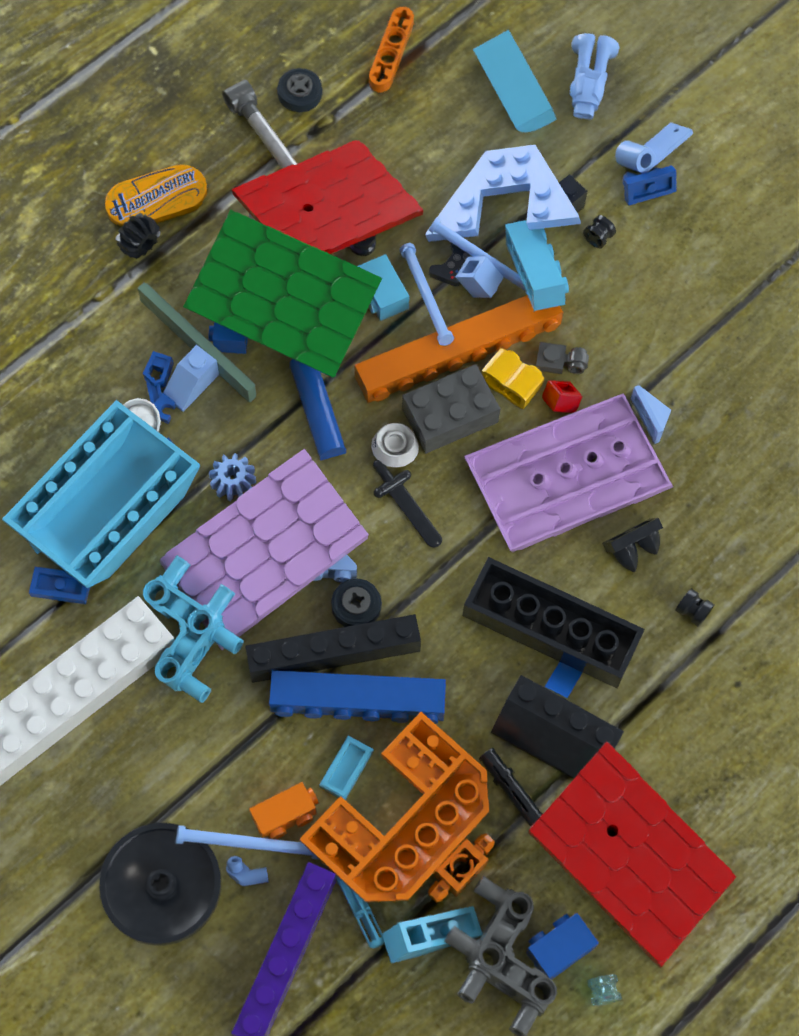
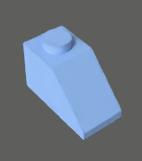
[163,345,219,412]

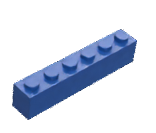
[269,671,446,724]

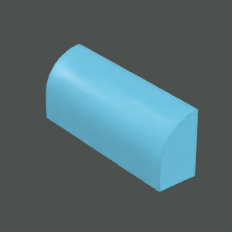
[473,30,556,132]

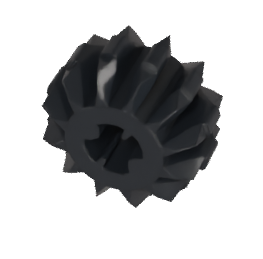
[115,213,161,259]

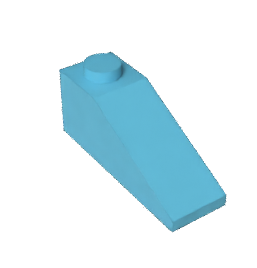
[382,906,483,963]

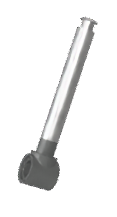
[222,79,298,169]

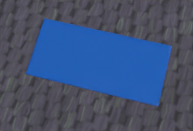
[545,662,583,698]

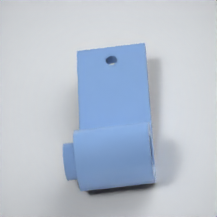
[615,123,693,173]

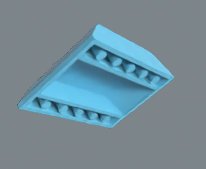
[2,400,200,588]

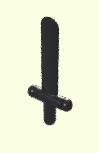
[373,460,442,548]

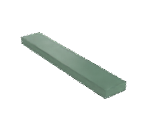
[138,282,256,403]

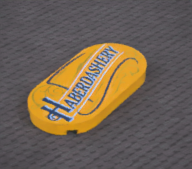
[105,165,207,226]

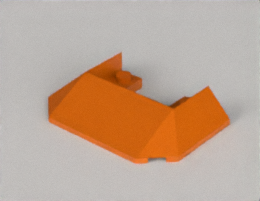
[299,712,489,902]

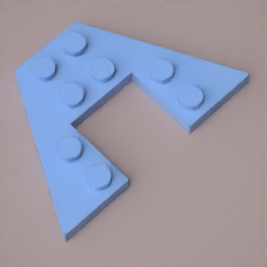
[425,145,581,242]

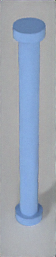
[428,217,525,291]
[400,243,454,346]
[176,825,319,859]

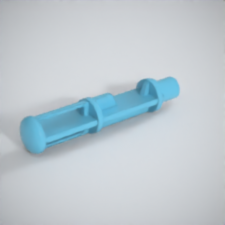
[336,876,384,948]

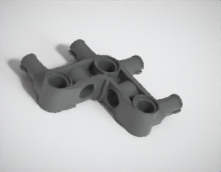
[444,876,557,1036]

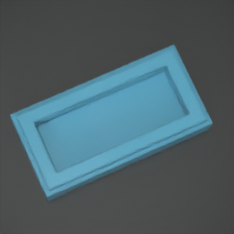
[319,735,374,800]

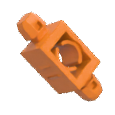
[428,833,495,903]

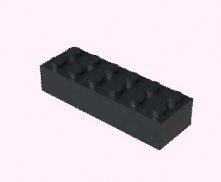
[462,557,645,689]

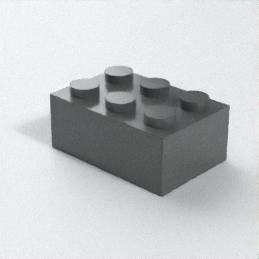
[402,364,500,454]

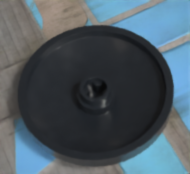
[99,823,222,946]

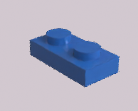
[29,567,90,604]

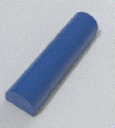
[290,359,346,461]

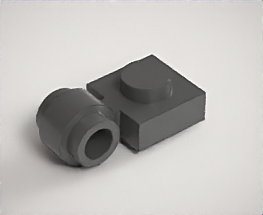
[536,342,589,374]

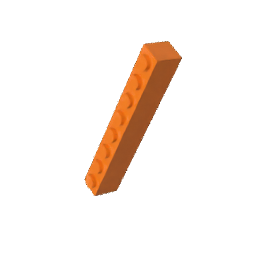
[354,295,563,403]

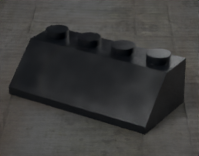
[491,675,624,779]

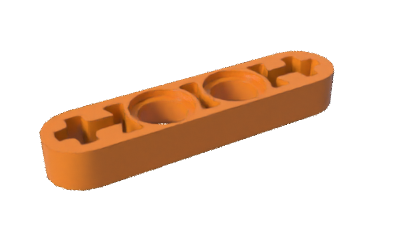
[369,7,414,92]

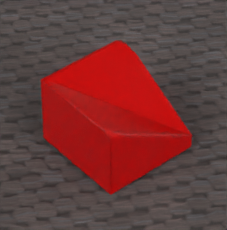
[542,380,583,413]

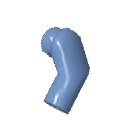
[226,856,269,886]

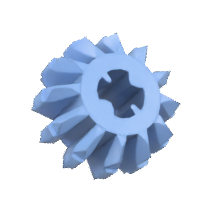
[209,453,256,501]

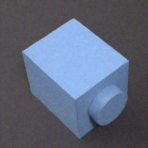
[456,257,504,298]

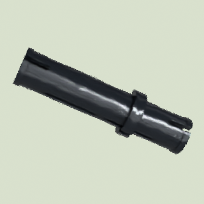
[479,748,542,828]

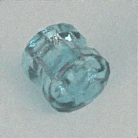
[587,974,622,1006]

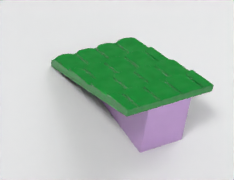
[183,209,382,378]

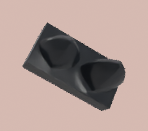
[602,518,663,572]

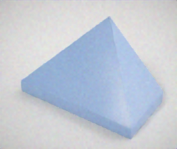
[631,385,671,444]

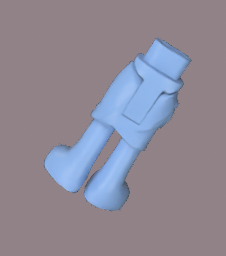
[570,33,619,119]

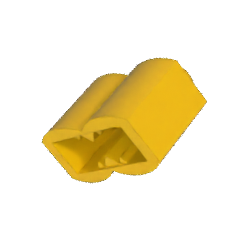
[481,348,544,409]

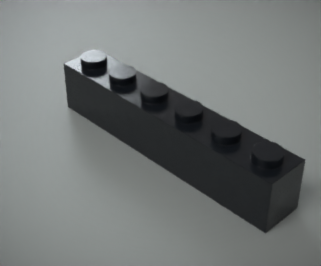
[245,614,421,683]

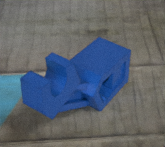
[143,351,176,424]

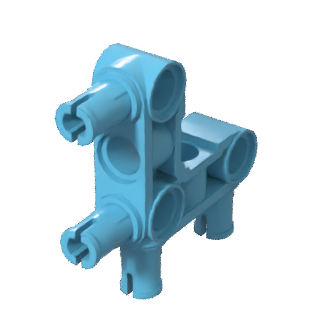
[143,555,244,703]

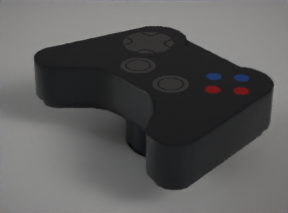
[429,243,473,287]

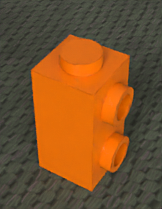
[249,782,319,840]

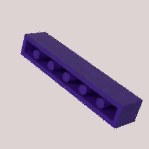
[231,862,337,1036]

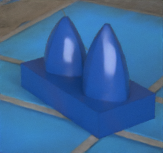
[623,165,676,206]

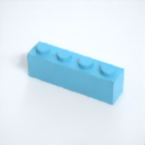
[505,220,569,311]

